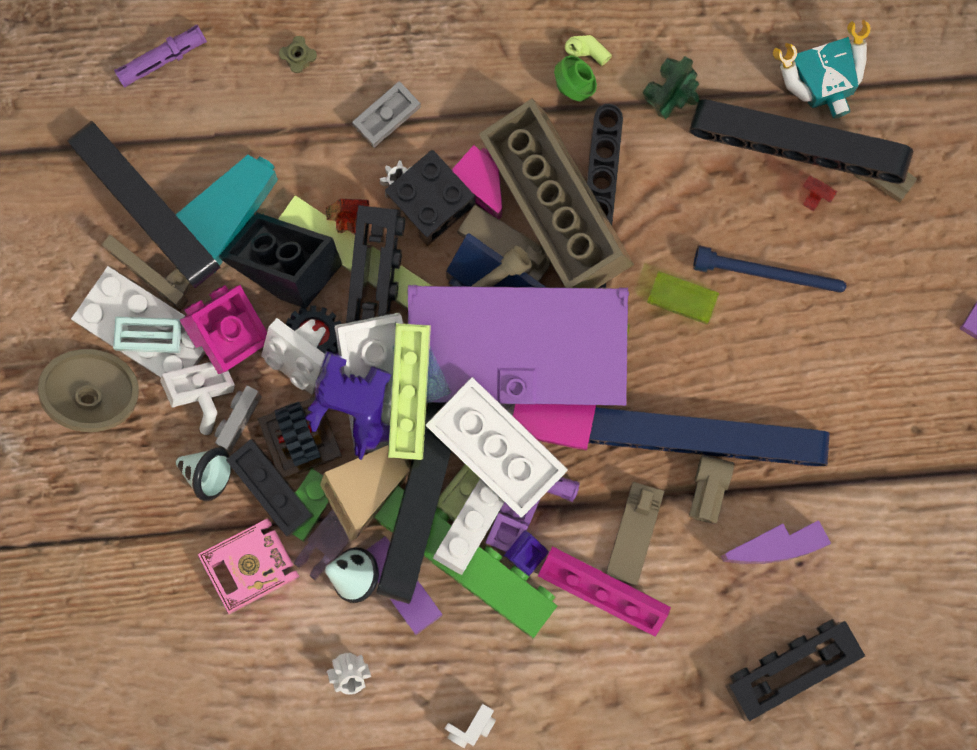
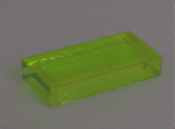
[647,271,719,325]

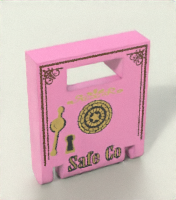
[198,518,300,615]

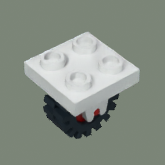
[261,305,341,394]

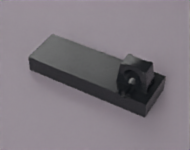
[226,439,314,537]

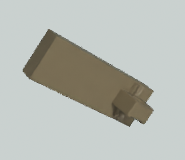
[457,205,552,282]
[102,235,191,311]
[606,482,664,586]

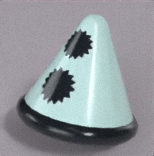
[176,447,232,501]
[325,547,379,603]

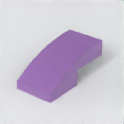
[486,500,540,552]

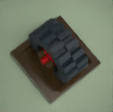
[257,397,342,479]

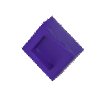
[504,530,549,576]

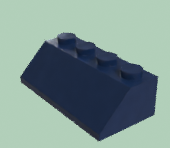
[446,233,545,287]

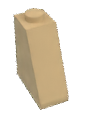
[320,445,410,541]

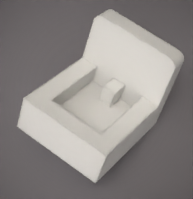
[445,704,496,748]

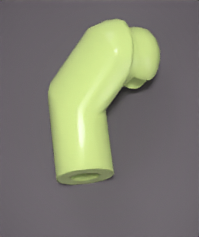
[565,35,612,66]

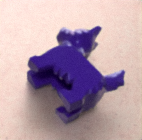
[305,351,391,460]

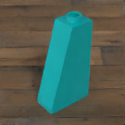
[176,155,278,273]

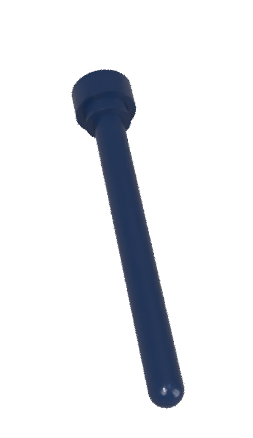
[693,245,847,293]

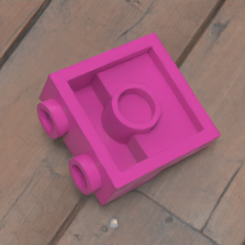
[180,285,267,374]

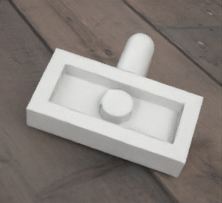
[160,362,235,435]

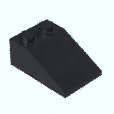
[220,212,342,309]

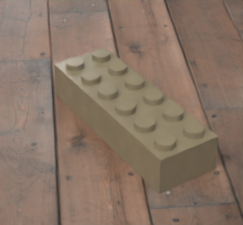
[479,98,634,288]

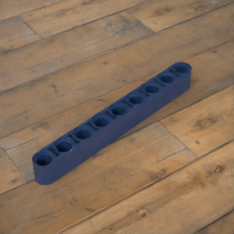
[588,407,830,467]

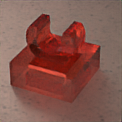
[803,175,837,211]
[326,199,369,234]

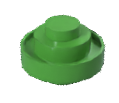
[554,55,597,102]

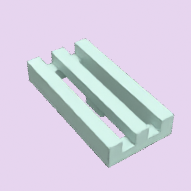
[113,317,182,353]

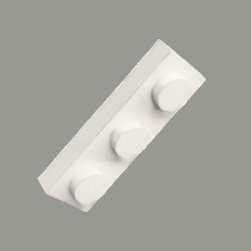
[433,478,505,575]

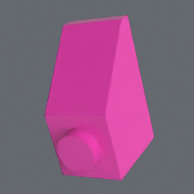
[452,145,502,220]

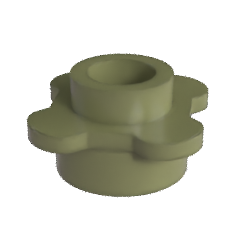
[279,36,317,73]

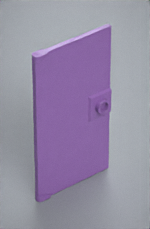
[407,285,629,406]

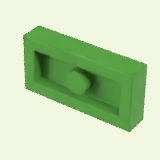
[293,468,329,542]

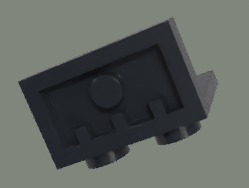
[385,150,475,246]

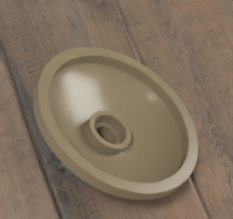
[38,349,139,432]

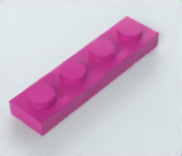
[538,546,671,637]

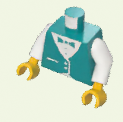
[773,20,871,119]

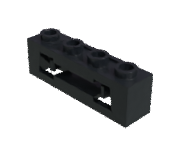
[346,205,406,323]
[725,619,865,721]

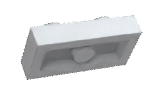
[352,81,421,148]
[214,386,262,453]

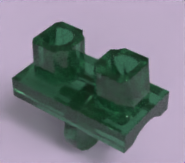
[643,56,700,120]

